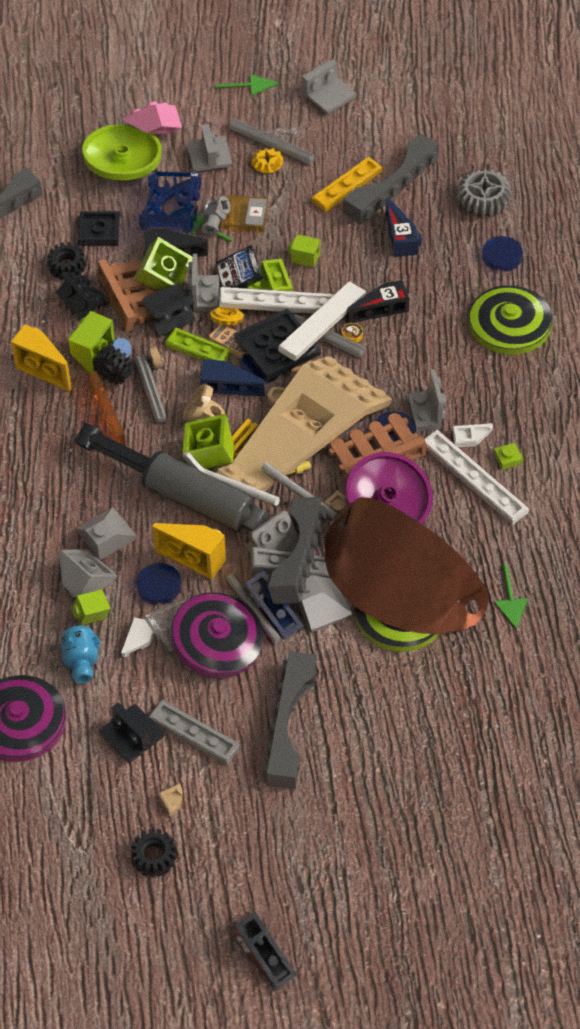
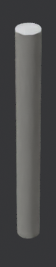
[261,462,337,520]
[226,574,282,645]

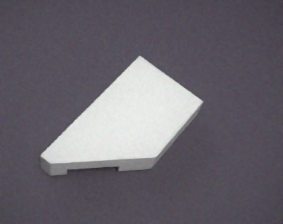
[452,423,493,448]
[121,617,157,657]

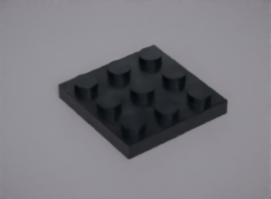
[234,308,321,381]

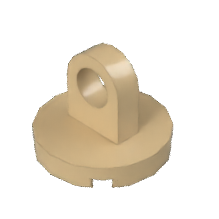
[183,384,225,422]

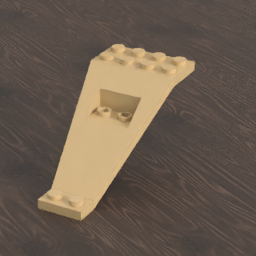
[217,356,392,497]

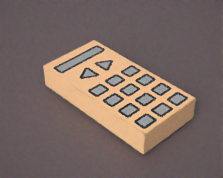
[209,325,247,360]

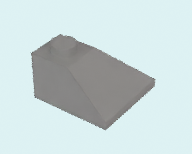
[76,507,137,560]
[59,549,117,599]
[296,575,353,633]

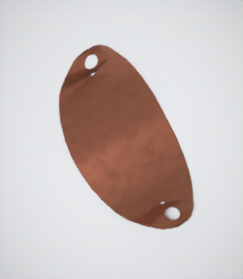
[325,497,489,634]

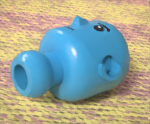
[60,625,101,684]

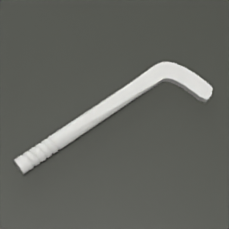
[182,452,280,506]

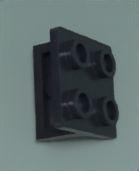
[56,272,108,319]
[142,283,196,336]
[99,702,164,763]

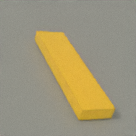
[312,157,382,213]

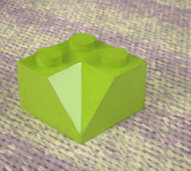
[134,237,193,290]
[68,311,115,376]
[182,414,234,469]

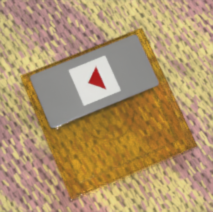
[224,195,269,232]

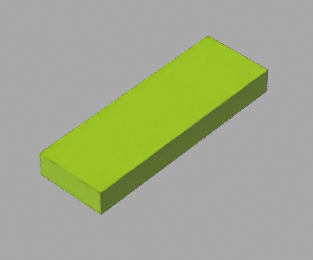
[165,327,231,361]

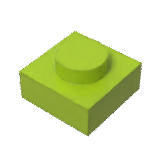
[494,442,523,470]

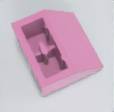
[124,102,182,135]

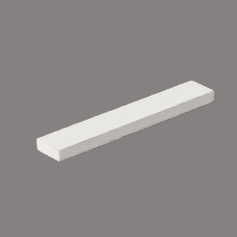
[278,281,366,361]
[219,287,335,314]
[424,430,529,525]

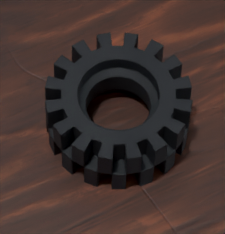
[47,242,86,280]
[92,345,134,385]
[131,829,176,877]

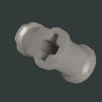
[201,196,231,237]

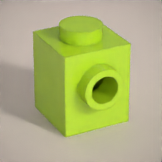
[288,234,320,268]
[72,589,110,625]

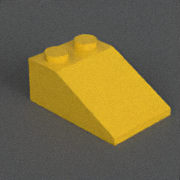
[11,324,72,391]
[152,523,226,580]

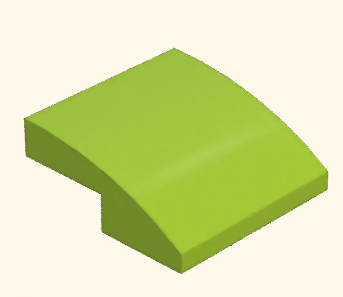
[246,259,293,292]

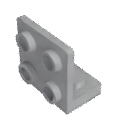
[302,59,356,114]
[188,254,219,312]
[408,369,446,432]

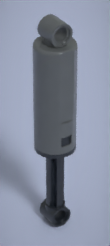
[74,422,271,532]

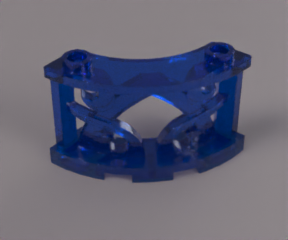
[139,171,202,232]

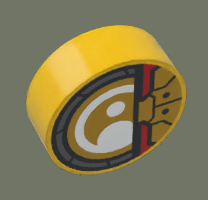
[342,323,363,343]

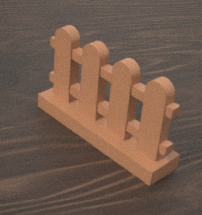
[96,258,160,332]
[329,413,426,484]

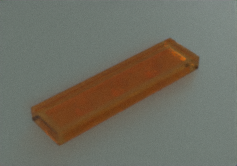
[89,371,126,446]

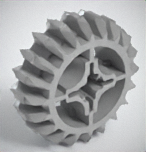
[457,169,511,217]

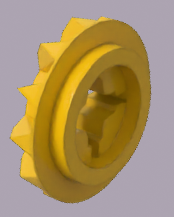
[252,147,283,173]
[210,307,244,326]

